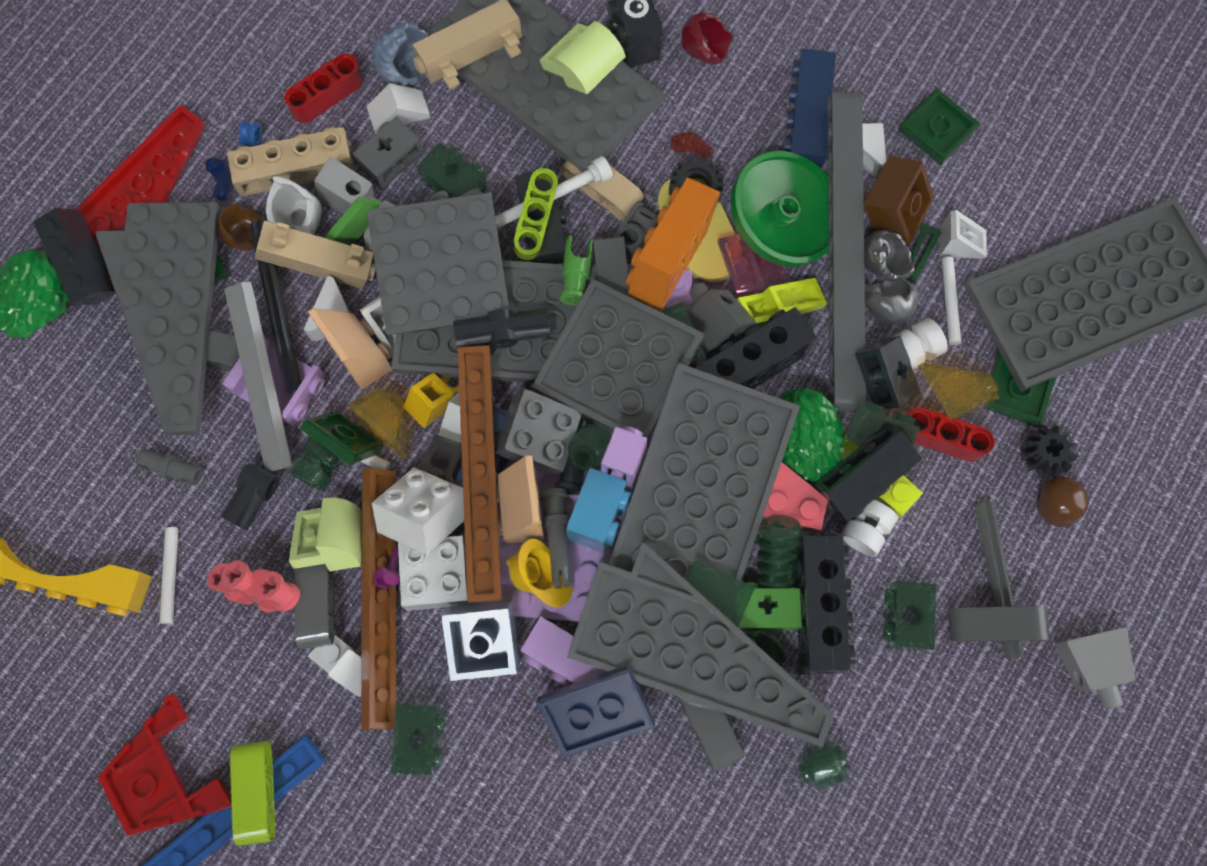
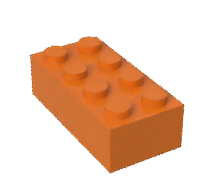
[626,177,721,312]

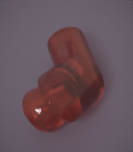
[670,132,714,160]

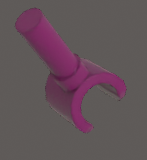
[373,548,400,589]

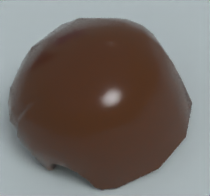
[218,204,264,251]
[1037,476,1089,527]

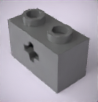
[353,116,424,190]

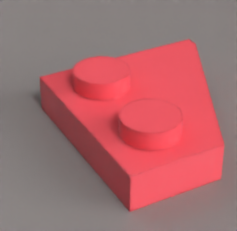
[762,462,828,533]

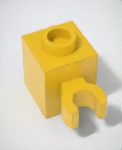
[403,372,459,428]

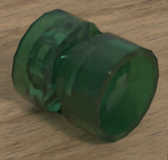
[288,436,343,492]

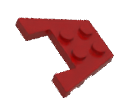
[98,693,232,836]

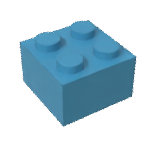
[566,468,631,553]

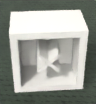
[372,467,464,555]
[398,536,471,611]

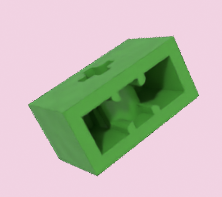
[732,583,802,631]

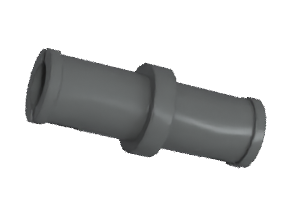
[136,448,203,486]

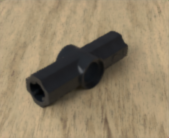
[453,308,551,350]

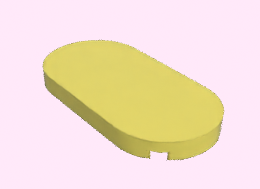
[658,179,741,283]

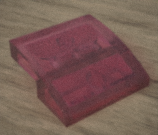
[717,234,789,296]

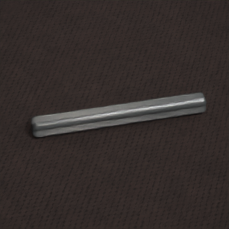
[975,501,1024,659]

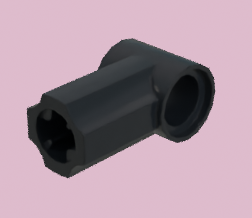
[221,463,279,531]

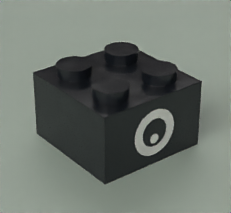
[606,0,663,68]

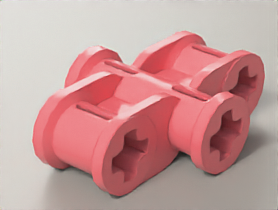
[207,560,300,613]

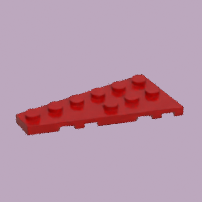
[75,104,205,264]

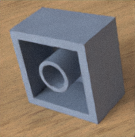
[442,599,520,681]

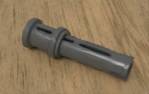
[539,488,573,589]

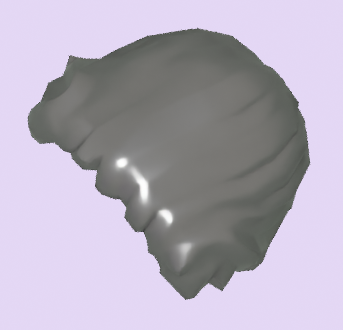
[864,229,915,281]
[865,278,918,325]

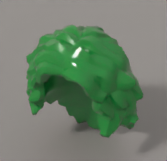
[0,248,69,339]
[779,388,846,482]

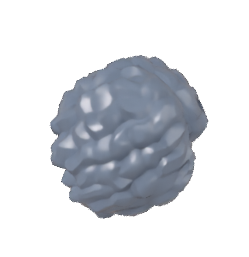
[371,22,429,86]

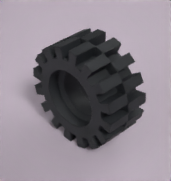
[669,157,724,206]

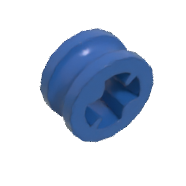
[239,120,262,147]

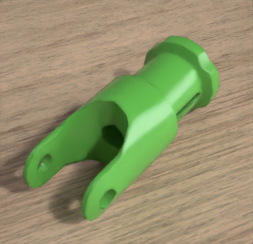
[559,235,593,306]

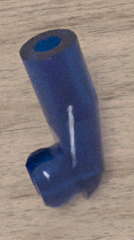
[205,157,232,201]

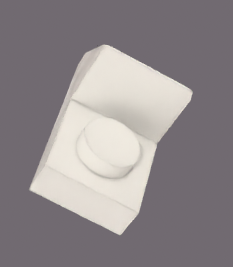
[308,634,361,697]

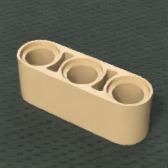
[560,161,644,220]

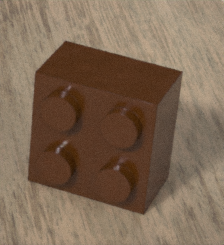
[863,156,935,246]

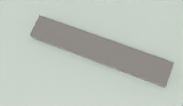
[224,281,292,472]

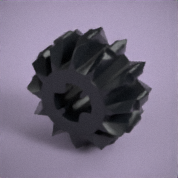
[1021,425,1078,478]

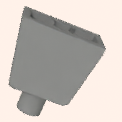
[314,156,382,214]
[1055,627,1135,709]

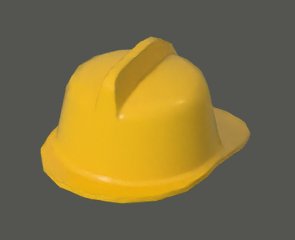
[506,538,573,608]

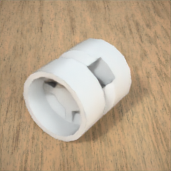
[890,318,948,370]
[840,500,898,557]

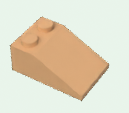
[308,308,392,390]
[497,455,544,544]

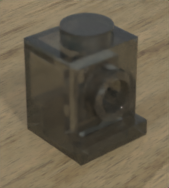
[420,434,462,483]

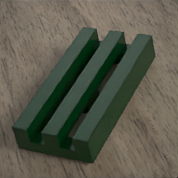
[908,223,942,284]

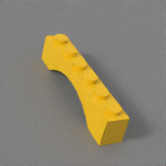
[0,537,152,617]

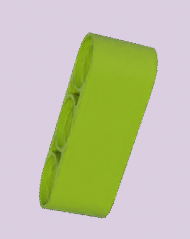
[514,168,558,260]
[230,741,275,846]

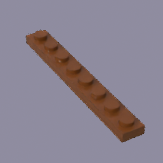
[457,345,502,603]
[361,467,396,730]

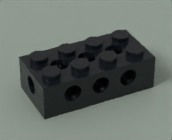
[691,307,817,389]
[793,536,855,675]

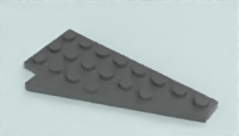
[96,202,221,435]
[567,543,833,747]

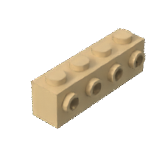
[227,127,356,197]

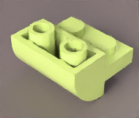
[540,21,626,94]
[289,498,362,572]

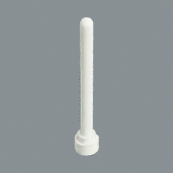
[495,156,613,229]

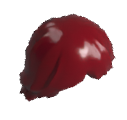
[681,12,733,65]

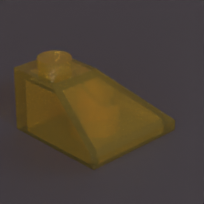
[918,362,999,420]
[348,387,409,461]

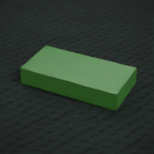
[324,197,381,246]

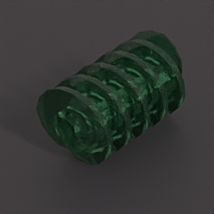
[756,515,801,587]

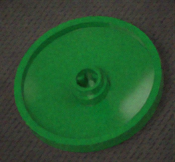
[730,151,828,267]

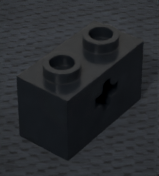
[855,336,920,411]

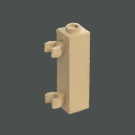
[412,0,522,89]
[254,221,376,289]

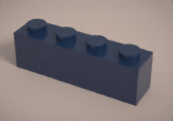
[783,49,836,169]

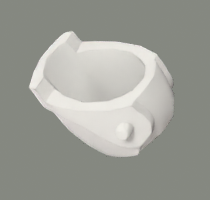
[266,176,322,235]

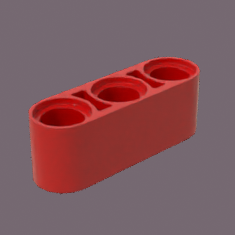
[284,53,363,123]
[899,407,995,462]

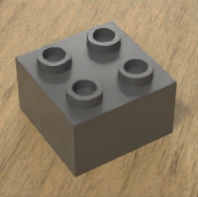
[495,389,582,476]

